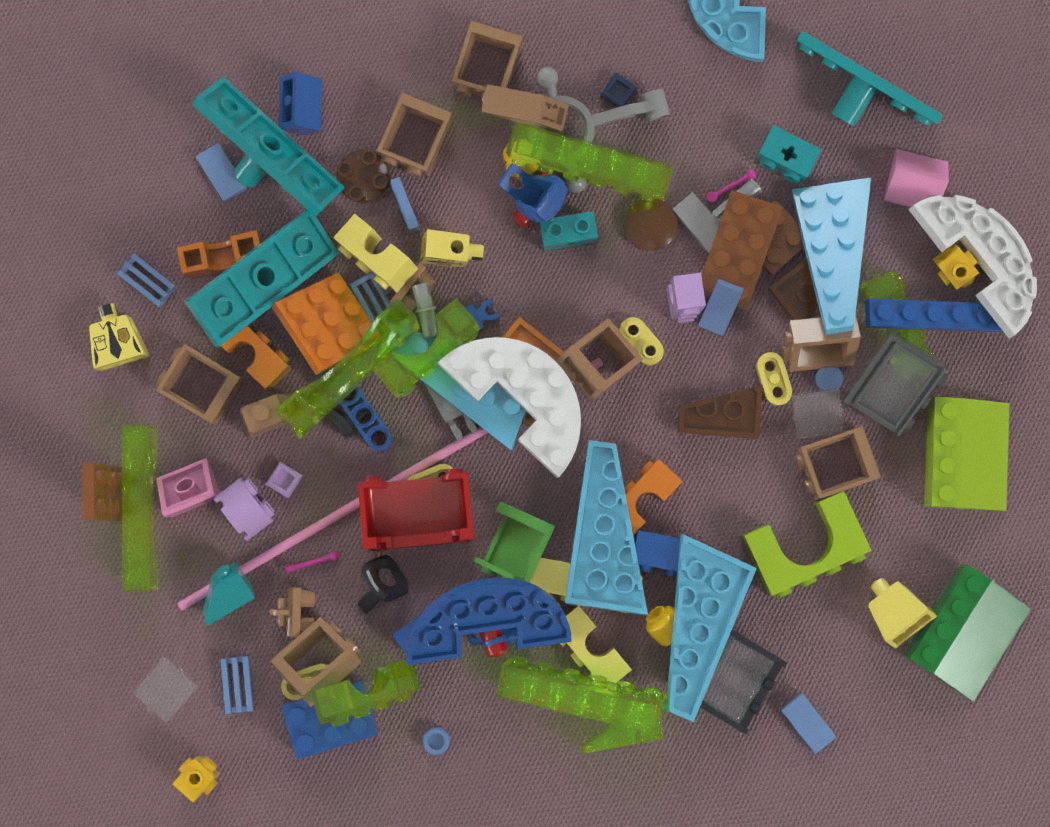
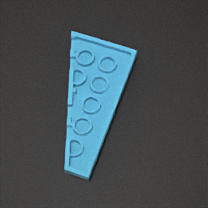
[791,177,871,335]
[379,322,527,451]
[565,440,648,616]
[666,534,757,722]

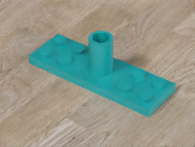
[797,31,943,127]
[192,76,345,217]
[184,210,339,347]

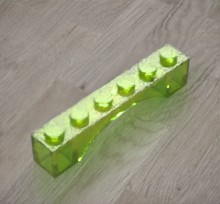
[275,298,420,439]
[122,425,158,591]

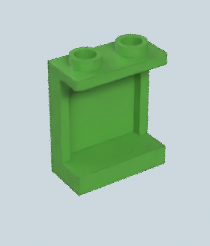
[474,501,555,582]

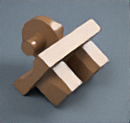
[388,263,436,314]
[270,587,315,638]

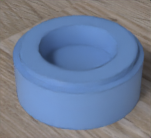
[814,367,843,392]
[423,726,450,755]

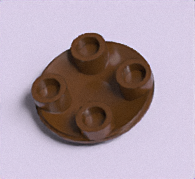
[337,149,390,203]
[624,197,678,251]

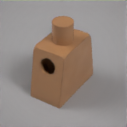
[240,394,298,439]

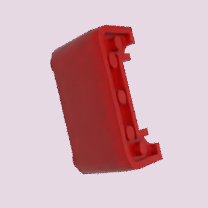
[357,468,476,551]

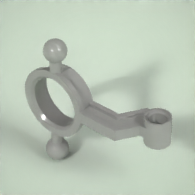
[528,67,670,193]

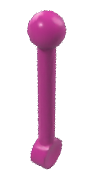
[707,170,757,203]
[284,551,340,573]

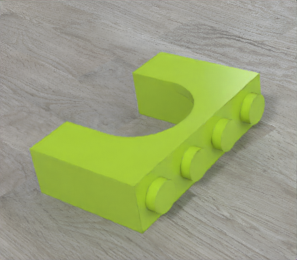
[741,491,872,598]

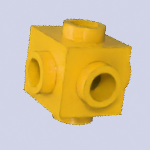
[933,243,979,289]
[173,755,220,802]

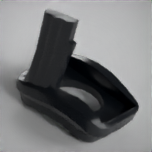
[316,403,371,440]
[358,555,409,614]

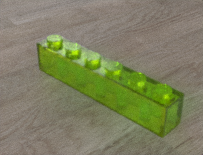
[506,121,673,202]
[497,656,668,735]

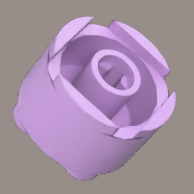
[214,477,275,541]

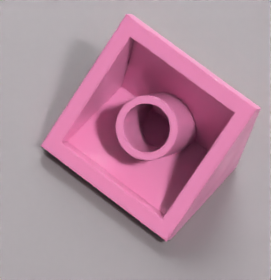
[883,149,949,208]
[156,458,221,517]

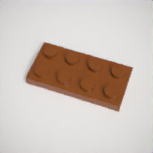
[702,190,783,310]
[82,462,126,522]

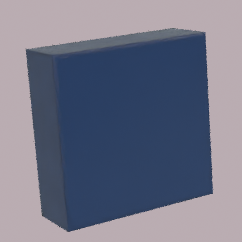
[600,73,638,108]

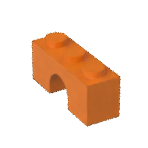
[177,230,263,279]
[221,325,292,391]
[624,459,683,535]

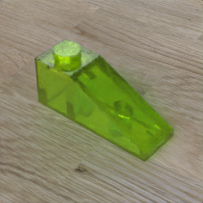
[581,700,664,754]

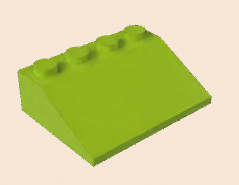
[924,397,1010,511]

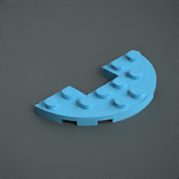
[688,0,766,62]

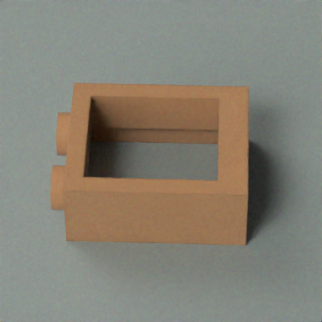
[452,21,523,97]
[481,84,569,131]
[377,92,453,178]
[781,314,861,372]
[556,318,643,403]
[156,344,245,425]
[795,426,881,500]
[270,617,361,707]

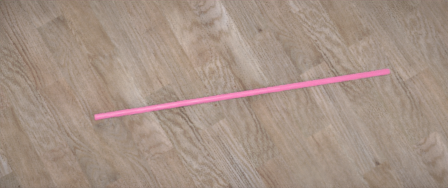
[178,358,603,611]

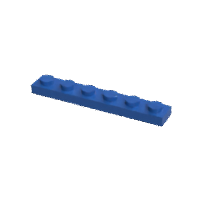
[865,299,1004,333]

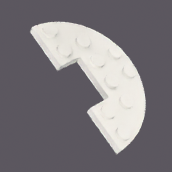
[908,195,1037,339]
[438,337,581,478]

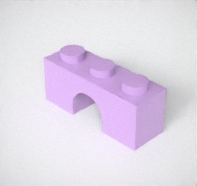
[666,273,706,324]

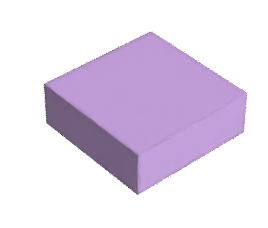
[266,461,304,499]

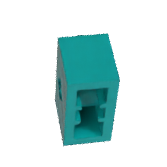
[756,125,822,183]
[540,211,598,252]

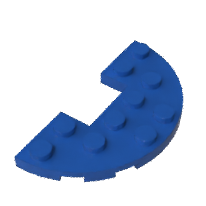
[405,578,572,665]

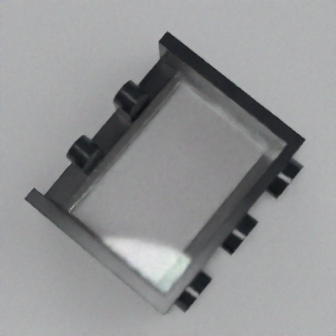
[700,630,787,734]

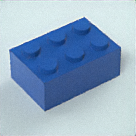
[281,679,380,760]

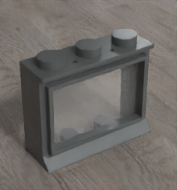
[843,329,948,436]

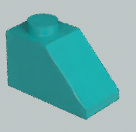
[203,561,255,626]

